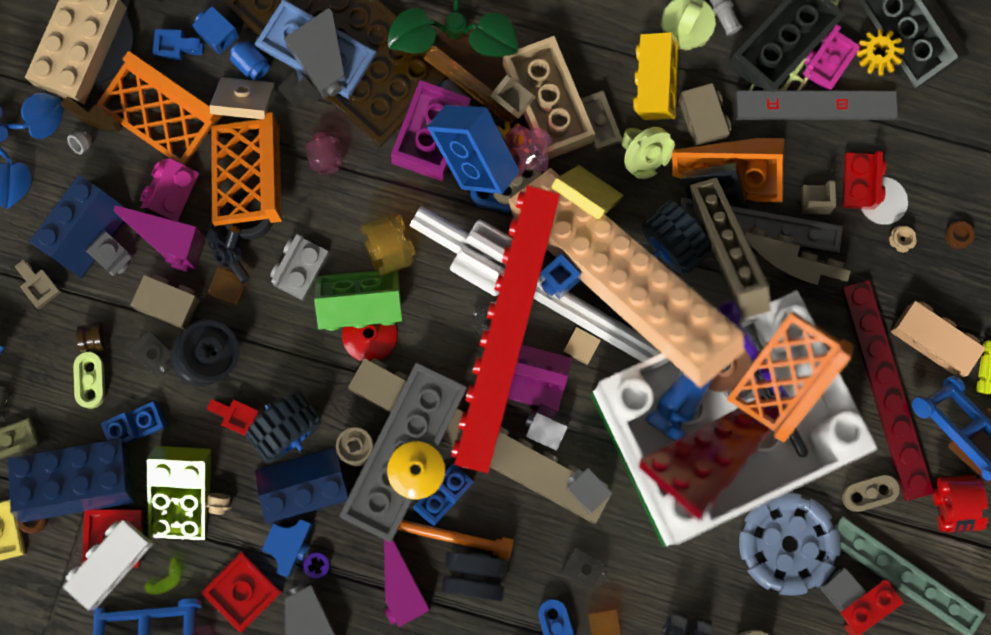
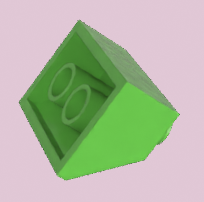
[314,269,402,331]

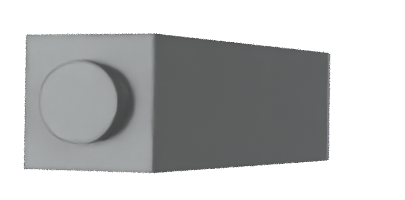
[284,8,346,98]
[285,583,337,635]

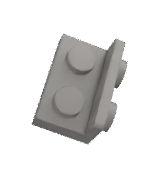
[270,233,329,301]

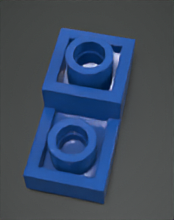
[101,401,168,445]
[413,463,474,527]

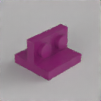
[508,345,572,411]

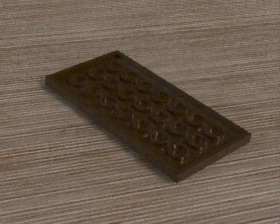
[225,0,455,148]

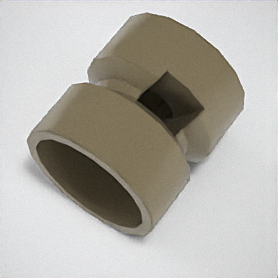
[336,427,375,467]

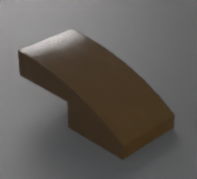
[60,96,122,132]

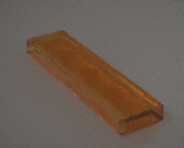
[424,46,517,124]

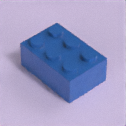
[427,105,520,194]

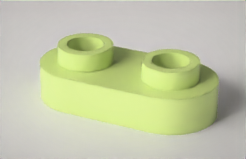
[74,352,105,409]

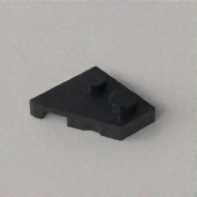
[682,163,748,209]

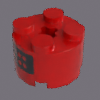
[932,474,988,533]

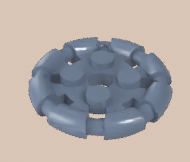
[739,493,841,596]

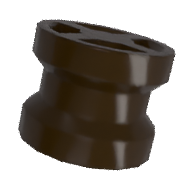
[76,323,106,353]

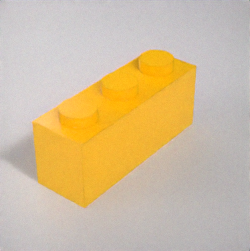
[634,32,679,120]

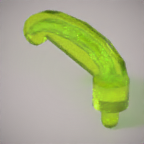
[144,557,181,595]

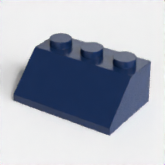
[29,175,125,278]
[255,447,350,525]

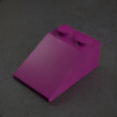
[391,80,471,182]
[113,205,206,272]

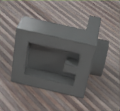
[85,230,132,276]

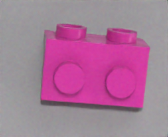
[803,24,861,91]
[140,158,199,222]

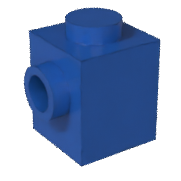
[193,6,239,55]
[540,254,581,300]

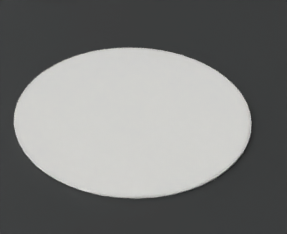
[862,177,908,224]

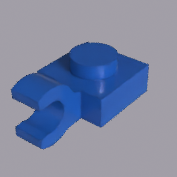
[153,29,203,60]

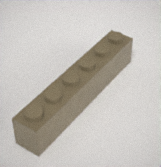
[690,178,771,319]

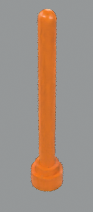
[398,520,514,562]

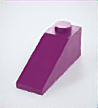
[384,539,430,627]

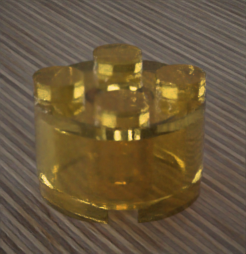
[360,214,415,277]

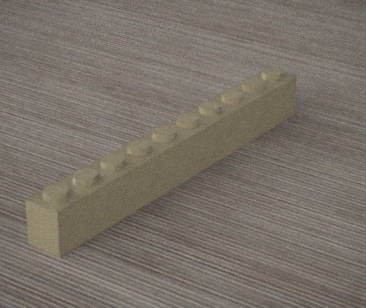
[348,358,611,524]

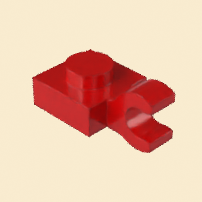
[207,399,259,436]

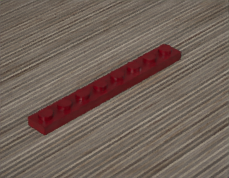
[841,281,934,501]

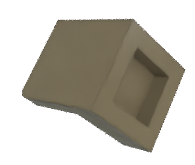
[490,74,536,119]
[801,180,836,214]

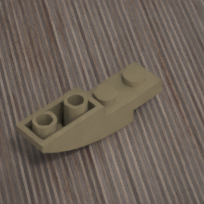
[743,227,851,285]

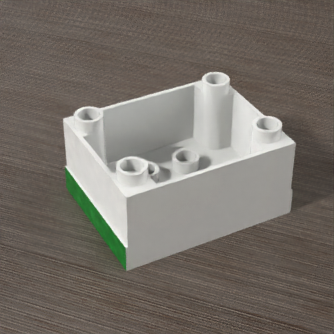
[590,291,877,547]

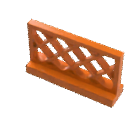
[96,51,223,166]
[211,113,282,226]
[727,311,853,443]

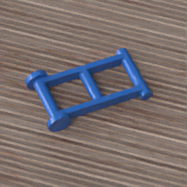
[912,375,991,480]
[93,599,202,635]

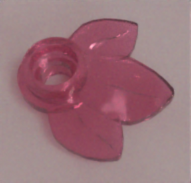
[506,126,553,178]

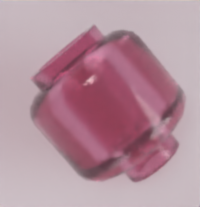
[305,132,343,175]

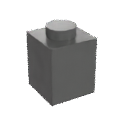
[566,468,612,514]
[819,568,866,613]

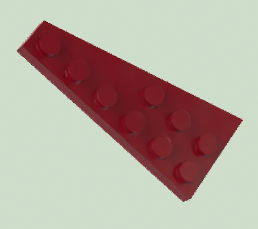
[638,395,780,522]

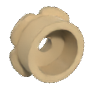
[889,226,916,252]
[205,493,232,515]

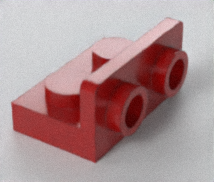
[842,151,887,210]
[841,580,904,635]

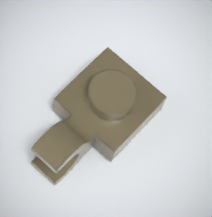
[14,260,61,309]

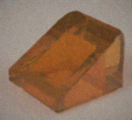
[208,267,245,305]
[588,609,620,635]

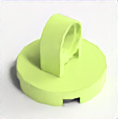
[661,0,716,50]
[621,127,675,179]

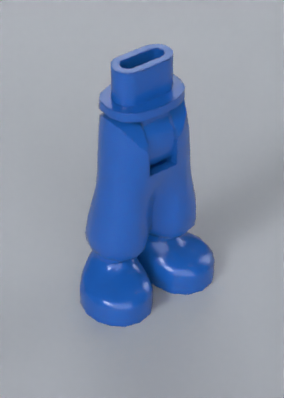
[644,371,713,441]

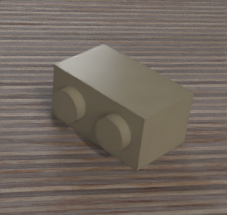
[678,83,731,147]
[130,274,200,330]

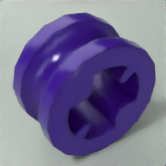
[303,552,330,578]

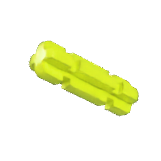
[976,340,991,395]

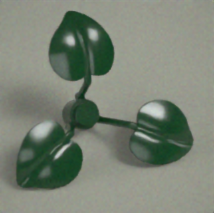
[388,0,518,57]

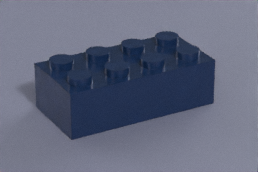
[8,439,134,523]

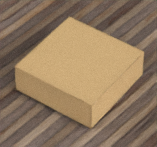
[563,327,601,365]

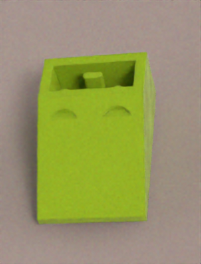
[147,446,211,540]

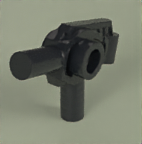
[206,224,250,284]

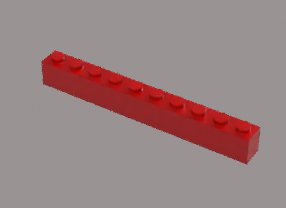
[451,186,560,473]

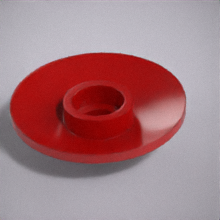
[342,323,397,362]

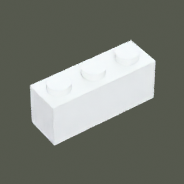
[63,520,154,610]

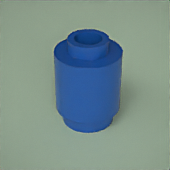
[230,41,270,81]

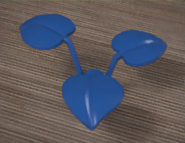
[0,93,63,209]

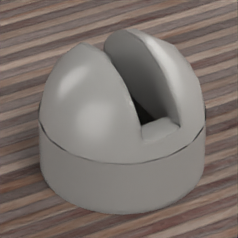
[67,130,92,154]

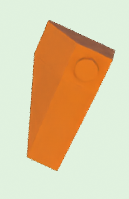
[672,138,785,202]

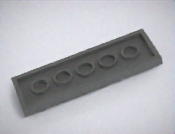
[339,363,467,542]

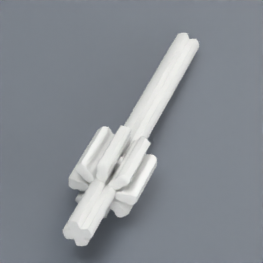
[409,206,659,362]

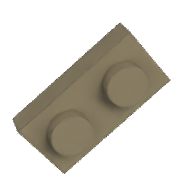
[581,91,622,152]

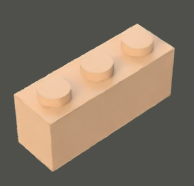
[890,301,986,378]

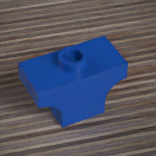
[262,520,313,577]

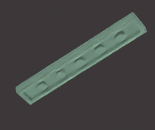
[834,516,986,635]

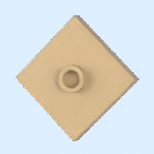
[210,77,275,119]

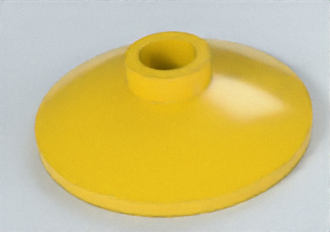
[387,441,445,499]

